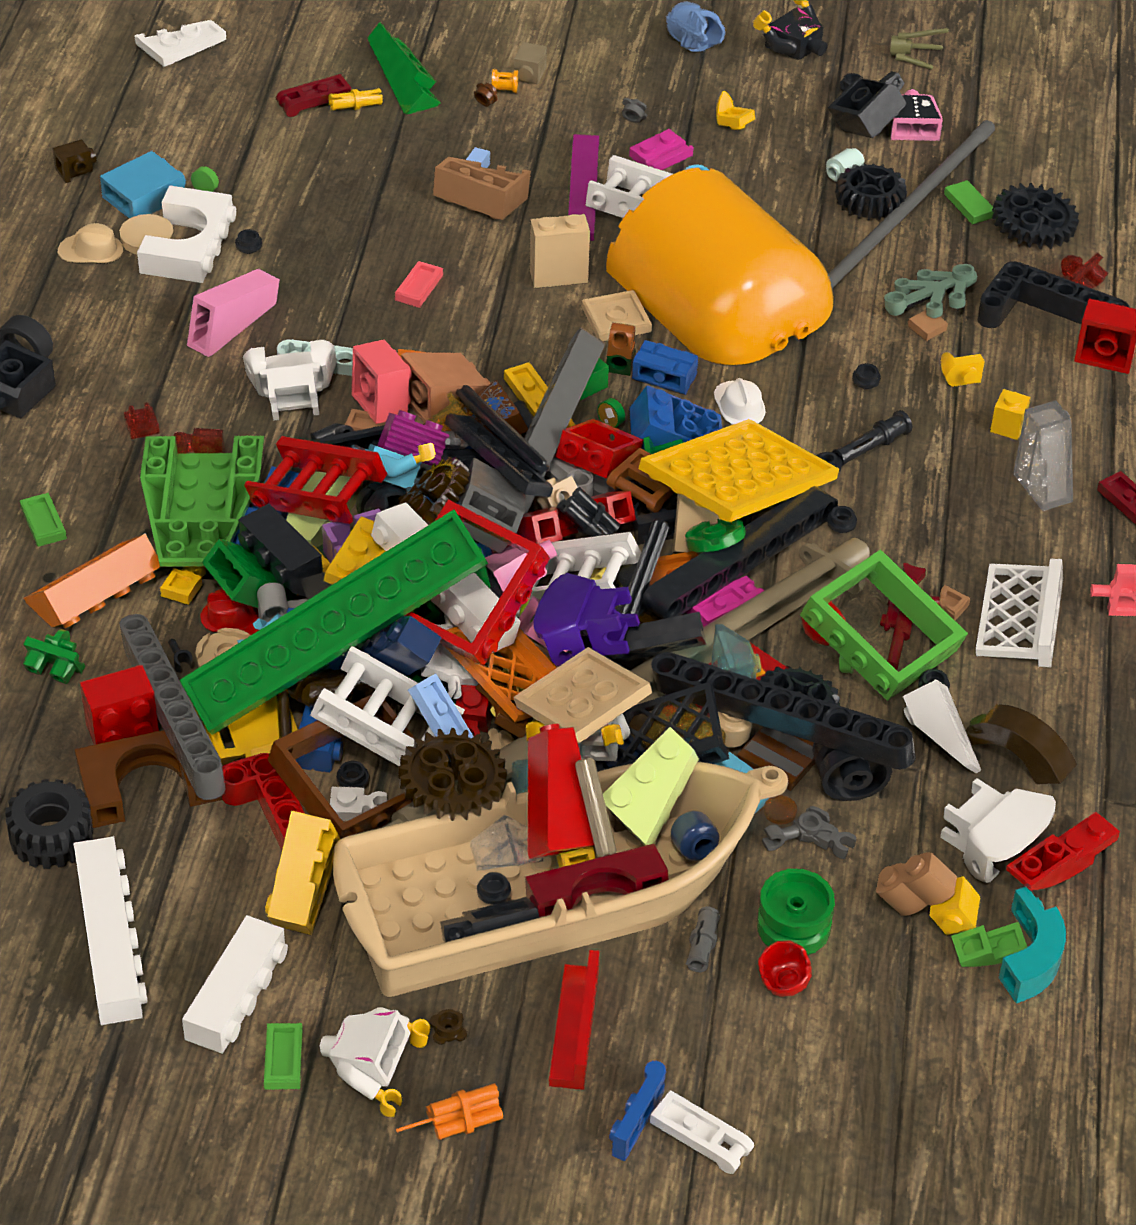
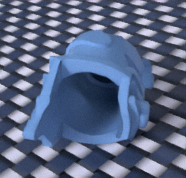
[666,1,725,52]

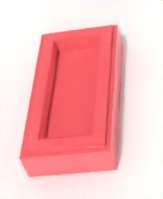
[395,261,443,308]

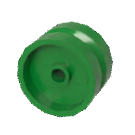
[757,869,835,955]

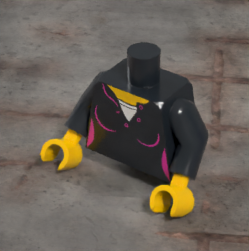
[753,0,828,60]

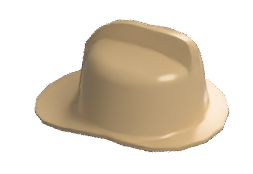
[58,223,123,263]

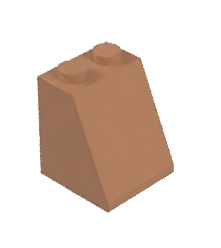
[401,352,490,426]

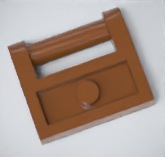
[606,448,675,513]

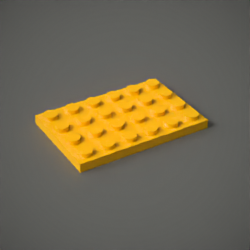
[638,419,839,522]

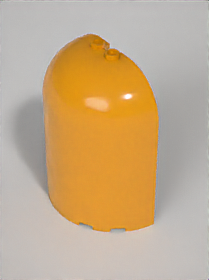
[606,168,833,365]

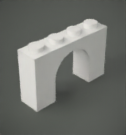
[137,186,236,283]

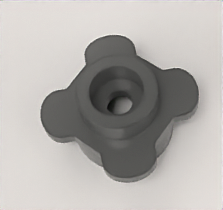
[622,98,647,123]

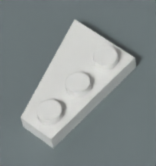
[135,20,226,67]

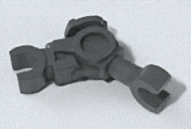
[762,806,857,859]

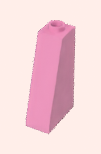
[187,269,280,357]

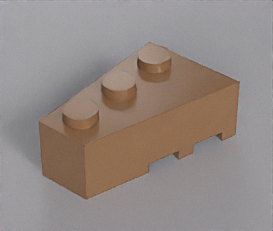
[433,157,531,220]

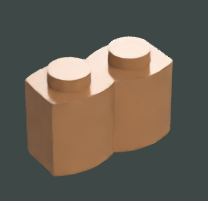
[876,852,957,916]

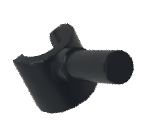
[168,638,193,672]

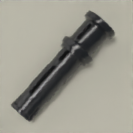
[832,410,913,466]

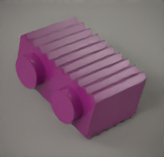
[377,410,449,466]

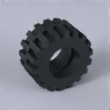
[5,779,93,869]

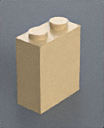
[530,214,590,288]

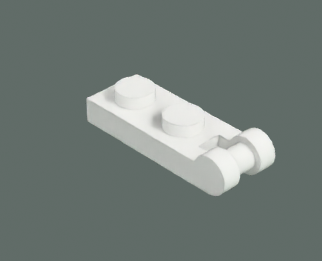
[650,1090,754,1174]

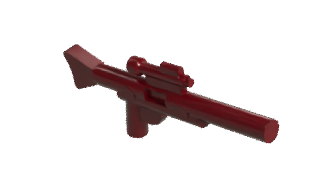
[880,563,940,670]

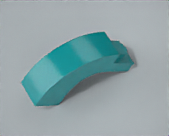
[999,886,1066,1004]

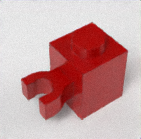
[456,685,492,743]

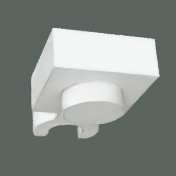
[330,787,387,821]

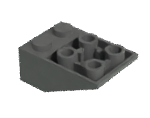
[457,458,526,554]

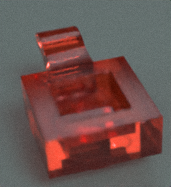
[174,428,225,454]

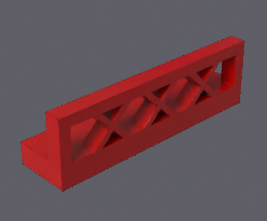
[549,950,600,1090]

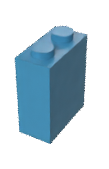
[100,151,186,218]

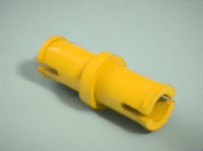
[329,88,383,111]

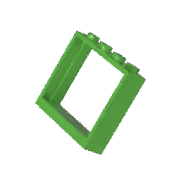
[800,549,968,701]

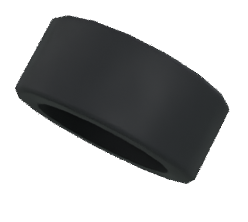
[0,315,53,358]

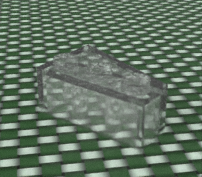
[1013,400,1073,511]

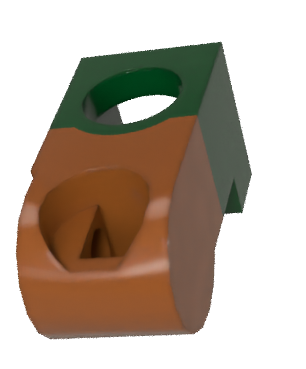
[606,322,636,376]

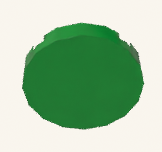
[685,519,746,552]

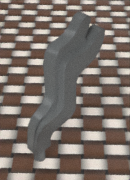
[442,431,461,449]

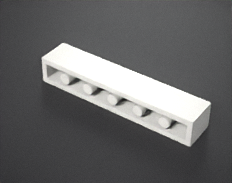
[371,502,521,653]
[74,836,148,1025]

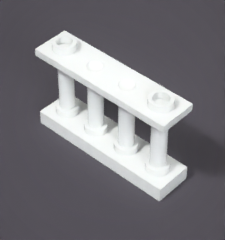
[586,155,673,218]
[515,532,641,617]
[310,646,465,766]

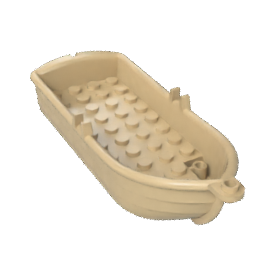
[333,762,788,997]

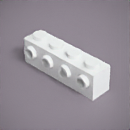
[182,915,288,1054]

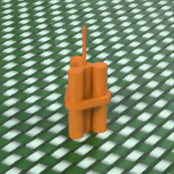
[396,1083,503,1140]

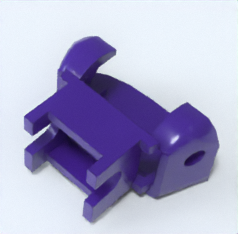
[533,573,640,667]

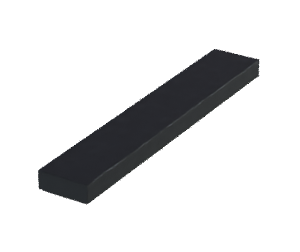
[444,413,553,497]

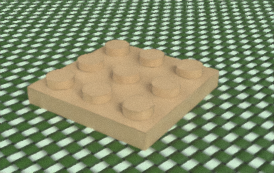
[514,647,652,744]

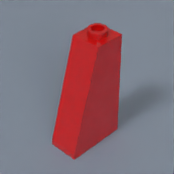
[527,723,595,859]

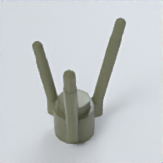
[890,28,949,70]

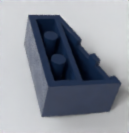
[360,616,442,677]

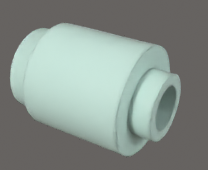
[826,148,864,182]

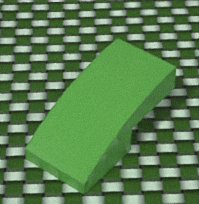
[951,922,1027,967]

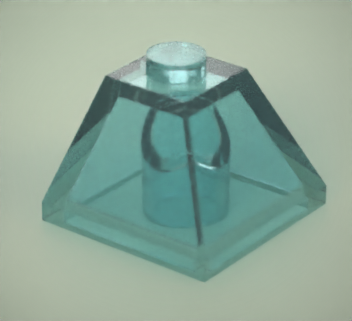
[711,624,761,679]

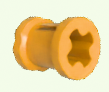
[492,69,518,93]

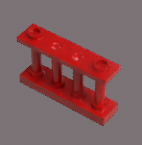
[244,436,388,524]

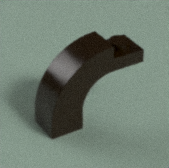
[965,704,1077,784]

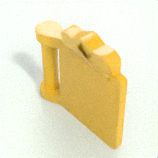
[194,696,298,765]

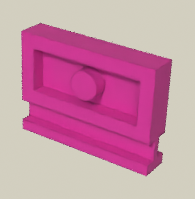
[629,129,693,170]

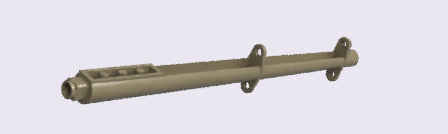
[385,538,870,827]

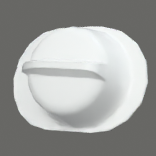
[714,378,766,425]

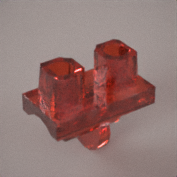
[1061,252,1109,289]

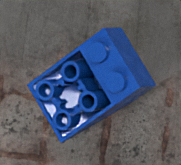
[629,385,722,449]

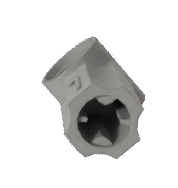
[545,454,593,497]

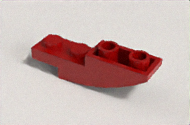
[1006,812,1120,890]

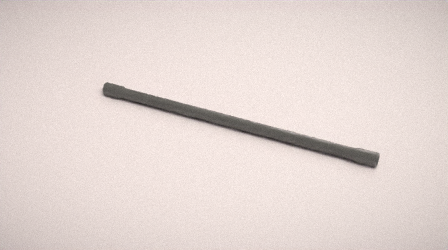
[828,120,995,288]

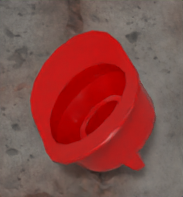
[200,588,259,635]

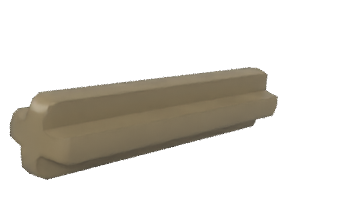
[575,758,617,857]

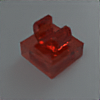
[124,402,160,439]

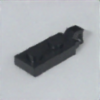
[440,897,539,942]

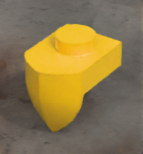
[716,91,755,130]
[941,352,985,386]

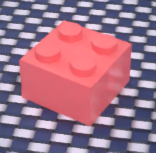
[352,340,412,424]

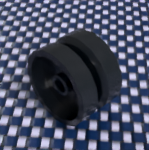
[812,743,892,801]

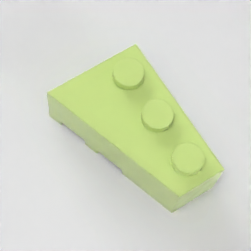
[603,727,699,846]

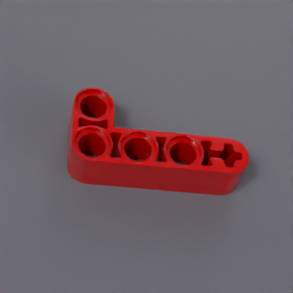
[222,753,305,851]

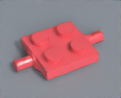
[1090,564,1136,616]

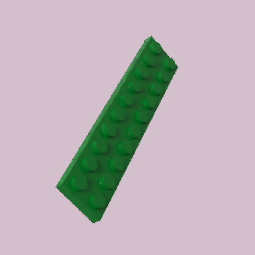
[179,509,488,735]

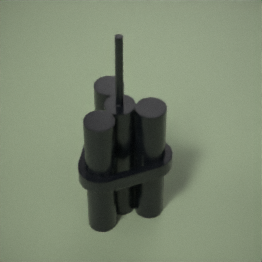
[557,487,620,537]

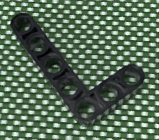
[977,261,1129,328]

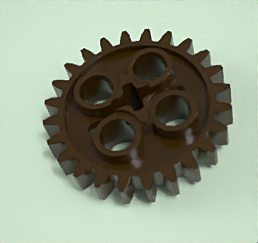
[396,457,470,525]
[398,728,507,821]

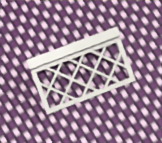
[976,559,1063,667]

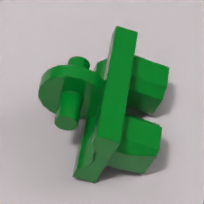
[23,629,86,684]

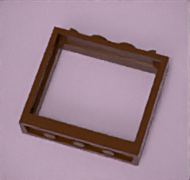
[267,695,415,839]

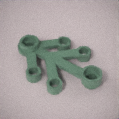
[884,264,977,318]

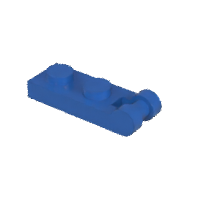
[609,1061,666,1161]

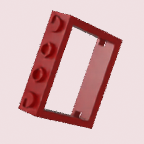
[405,499,550,667]

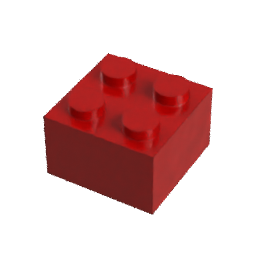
[1074,299,1136,374]
[80,665,159,745]

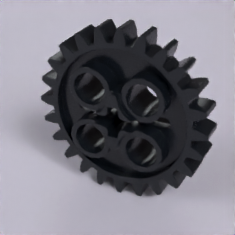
[992,183,1079,249]

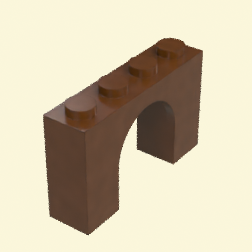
[75,722,222,828]

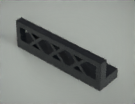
[581,612,707,663]

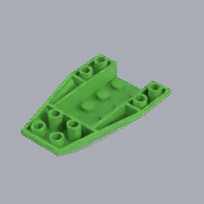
[140,436,264,567]

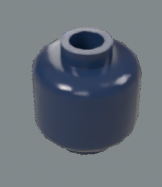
[671,811,720,861]

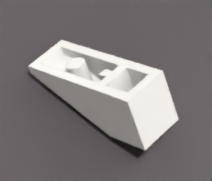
[903,680,982,773]

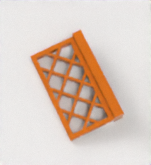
[443,627,557,722]

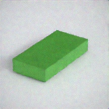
[944,180,993,224]
[20,493,67,547]
[264,1023,303,1089]

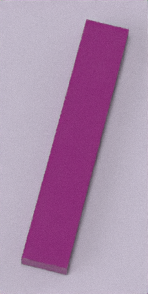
[568,134,599,241]

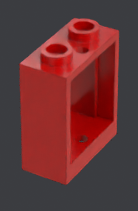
[555,419,644,479]

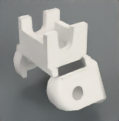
[243,340,337,420]
[941,778,1056,883]

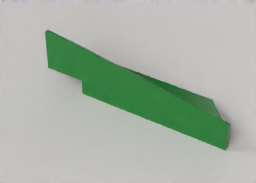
[368,22,441,114]

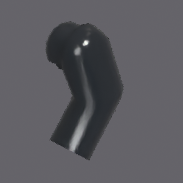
[310,423,354,441]

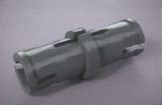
[686,906,720,972]

